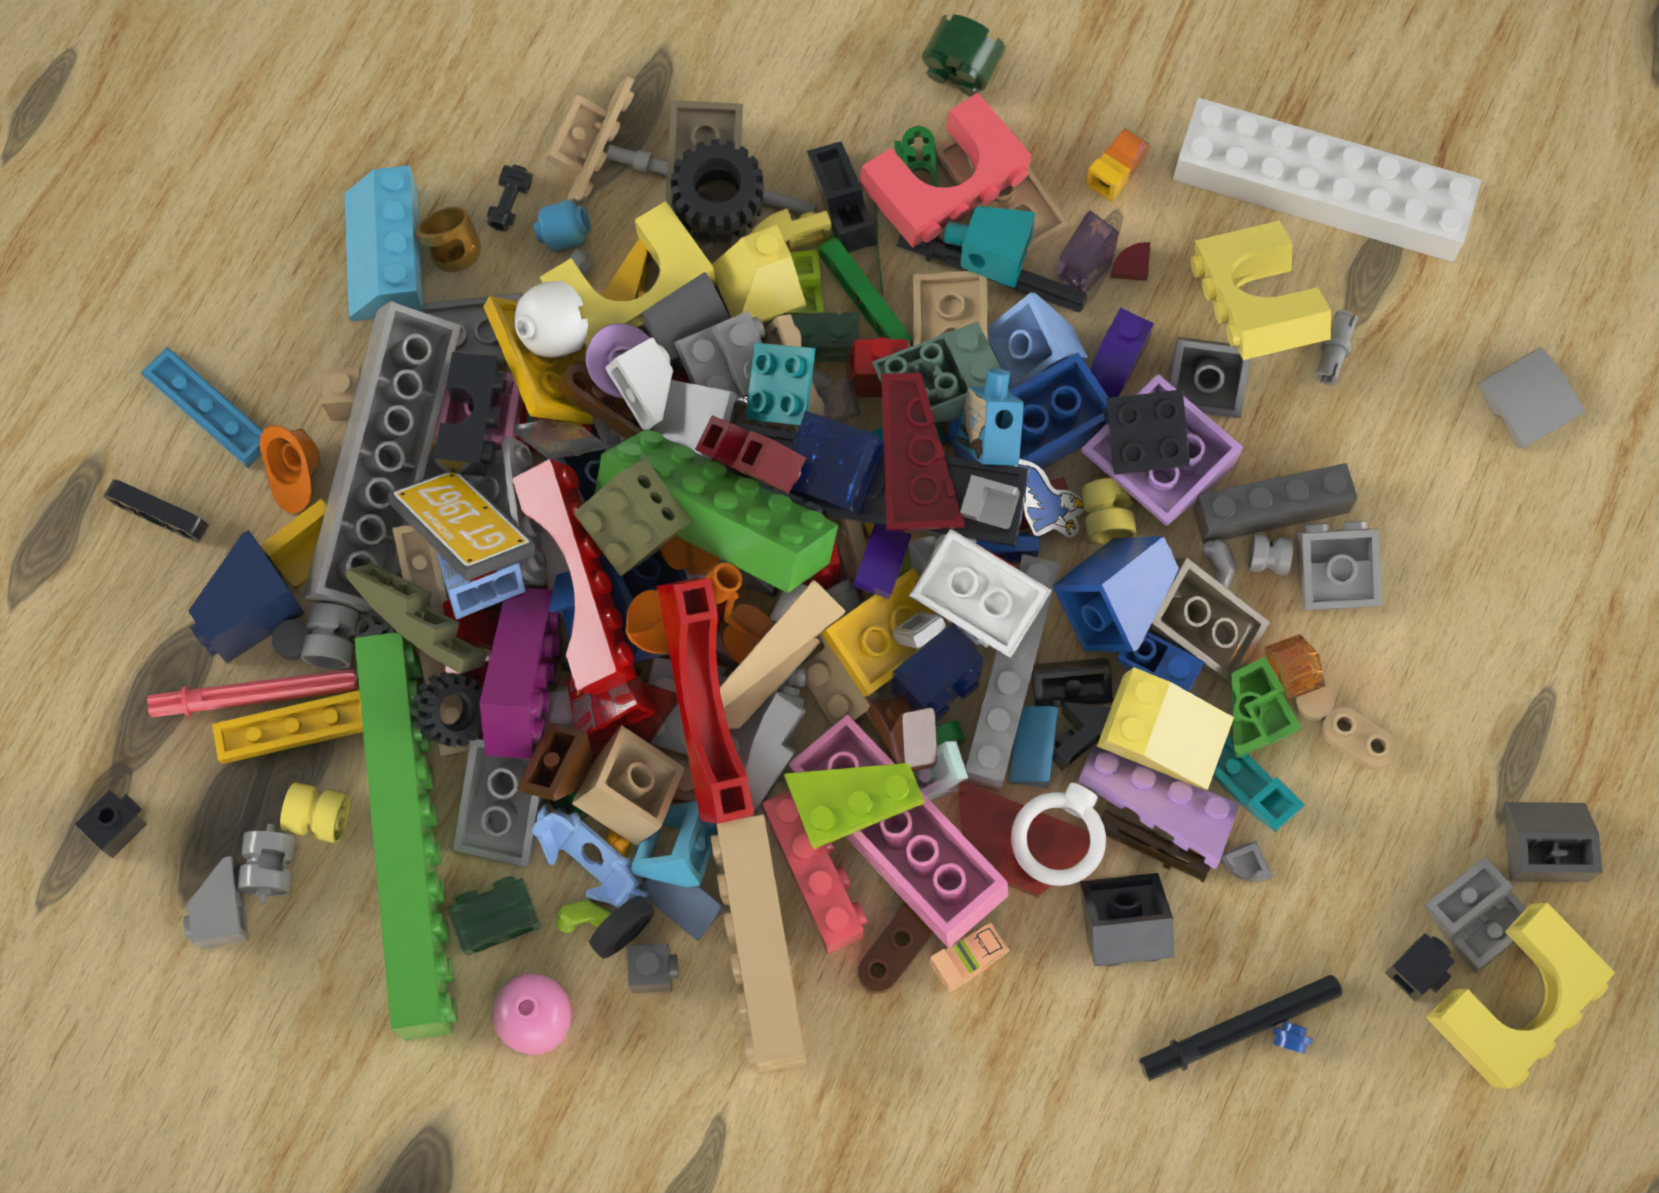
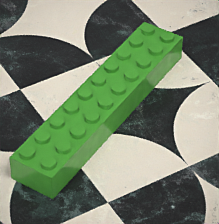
[355,632,458,1041]

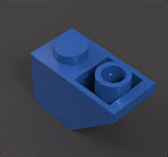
[1117,632,1205,692]

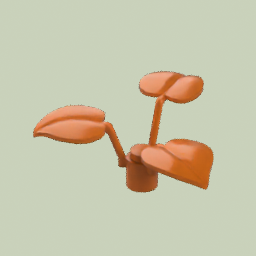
[626,536,774,664]

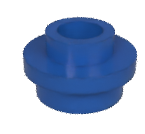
[1272,1021,1313,1053]

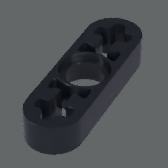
[103,479,209,543]

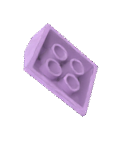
[1081,374,1243,526]

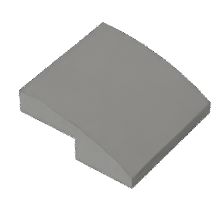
[1477,347,1585,448]
[1425,857,1526,974]

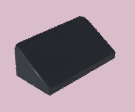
[1031,658,1113,707]

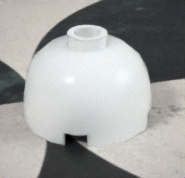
[515,281,588,358]

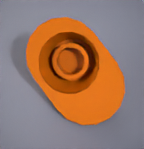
[260,425,320,514]

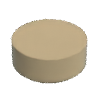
[1294,680,1335,721]

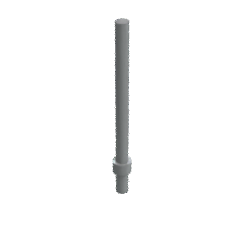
[607,145,817,215]

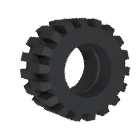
[671,139,764,243]

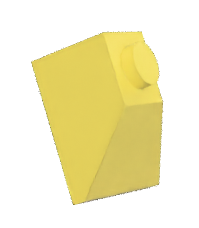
[712,225,806,323]

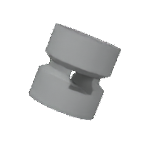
[300,603,360,669]

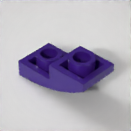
[853,525,912,599]

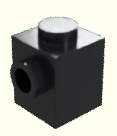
[75,790,147,858]
[1385,933,1455,1001]

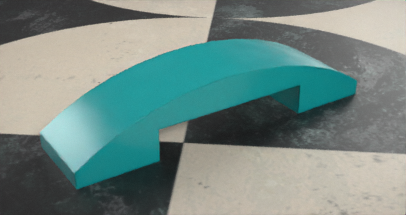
[1193,694,1305,832]

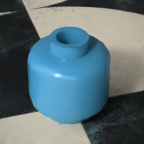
[534,199,591,252]

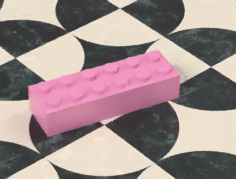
[788,714,1008,948]

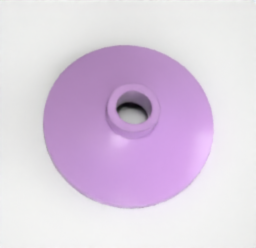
[586,323,650,398]

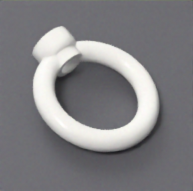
[1011,783,1106,886]

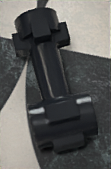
[487,164,533,232]

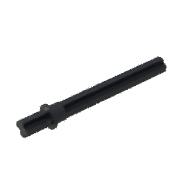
[897,234,1087,313]
[1139,975,1343,1081]

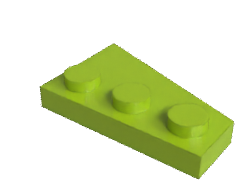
[784,763,925,849]

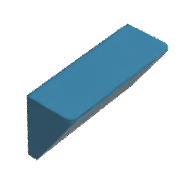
[1009,706,1058,788]

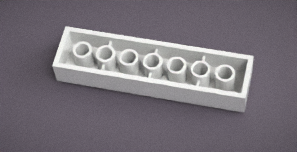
[1173,98,1482,262]

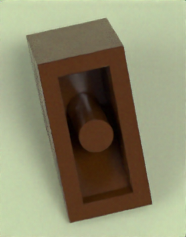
[517,722,595,801]

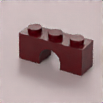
[695,415,806,494]

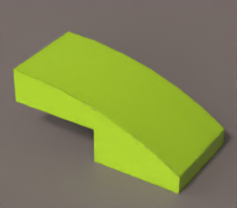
[789,250,825,328]

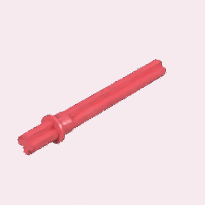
[147,669,359,717]

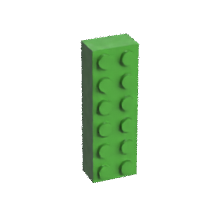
[595,429,838,593]

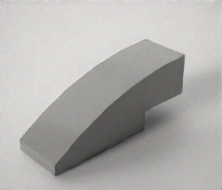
[746,693,806,817]

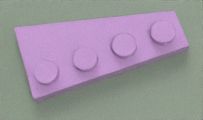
[1078,745,1240,870]

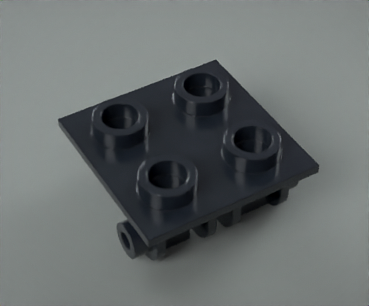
[1104,389,1190,475]

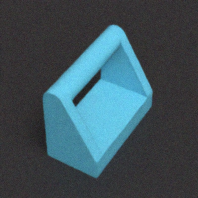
[630,801,718,887]

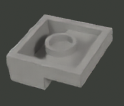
[674,311,765,399]
[1296,521,1382,610]

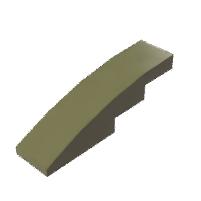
[346,563,487,674]

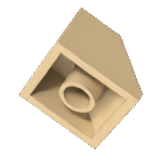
[572,726,685,846]

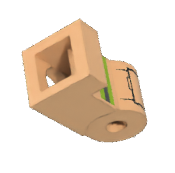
[929,923,1010,993]

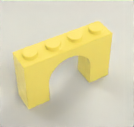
[539,201,716,353]
[1190,220,1331,360]
[1426,903,1615,1089]

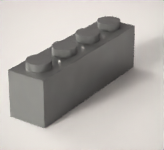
[1193,463,1357,545]

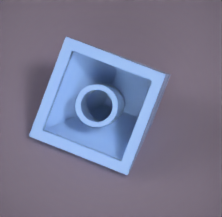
[989,293,1088,391]

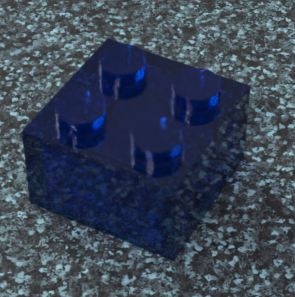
[790,410,883,515]
[891,623,983,723]

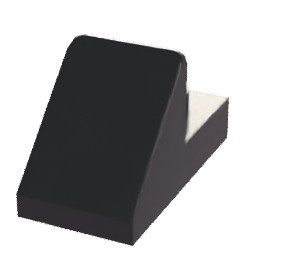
[1052,702,1111,771]

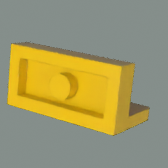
[260,499,327,589]

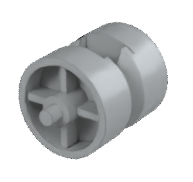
[237,824,296,904]

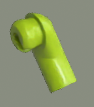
[555,900,612,933]

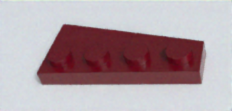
[881,373,965,531]

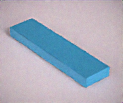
[141,347,263,468]

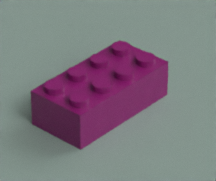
[480,588,563,759]

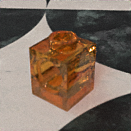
[1265,634,1325,700]

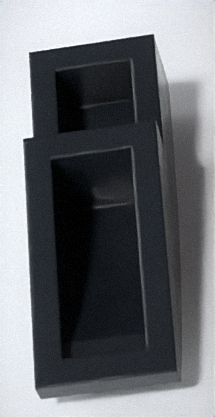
[807,141,877,253]

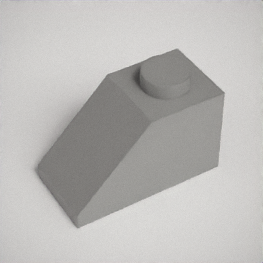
[184,856,249,949]

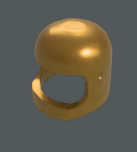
[414,206,481,273]

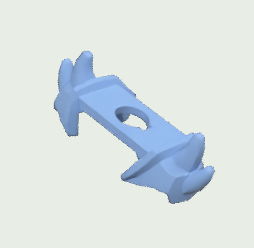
[532,804,648,908]

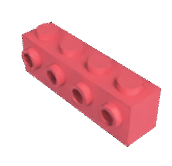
[762,790,868,954]

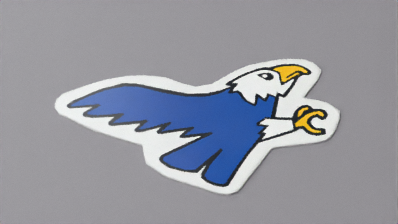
[1014,459,1085,538]

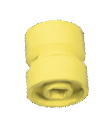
[1082,478,1137,545]
[280,782,351,844]

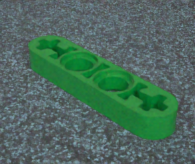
[817,236,913,347]

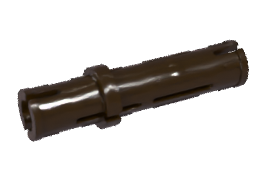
[1101,809,1211,883]

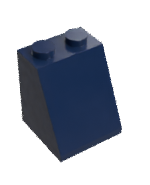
[188,530,305,663]

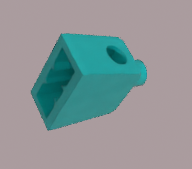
[944,206,1035,288]

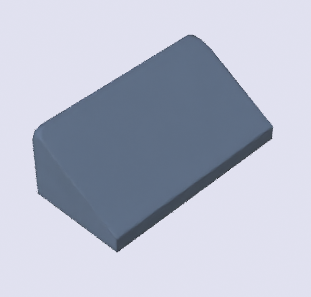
[639,878,724,941]

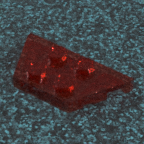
[958,781,1090,898]

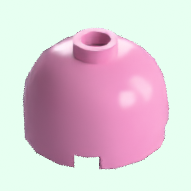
[491,973,573,1056]

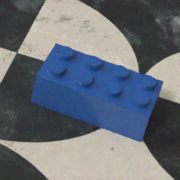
[947,352,1108,469]

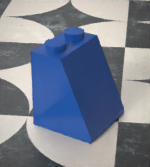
[1052,536,1179,652]

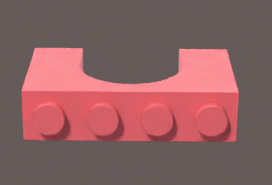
[860,93,1032,248]

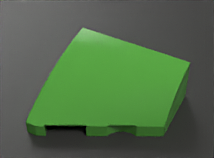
[1230,656,1302,758]

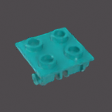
[746,343,815,426]

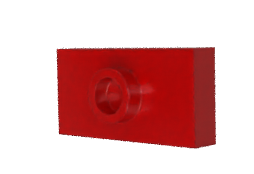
[443,600,501,651]

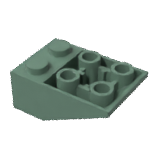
[872,321,1001,422]

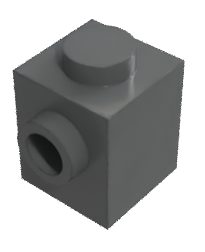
[627,943,679,993]

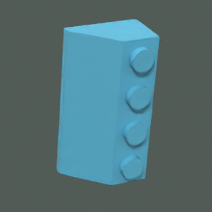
[345,165,424,322]

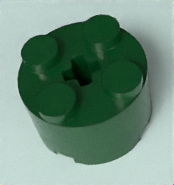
[922,14,1005,97]

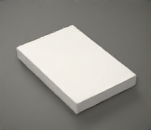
[909,529,1052,658]

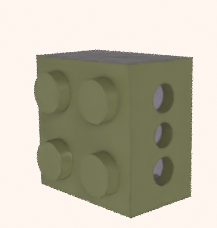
[574,458,693,576]

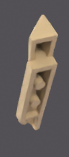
[720,580,846,730]

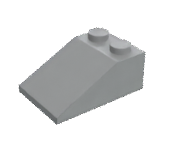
[453,730,548,867]

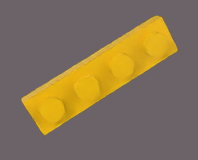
[212,690,363,764]

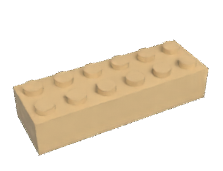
[711,814,807,1073]

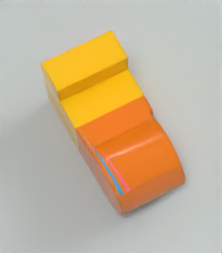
[1086,129,1150,202]

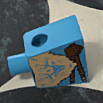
[956,368,1024,466]

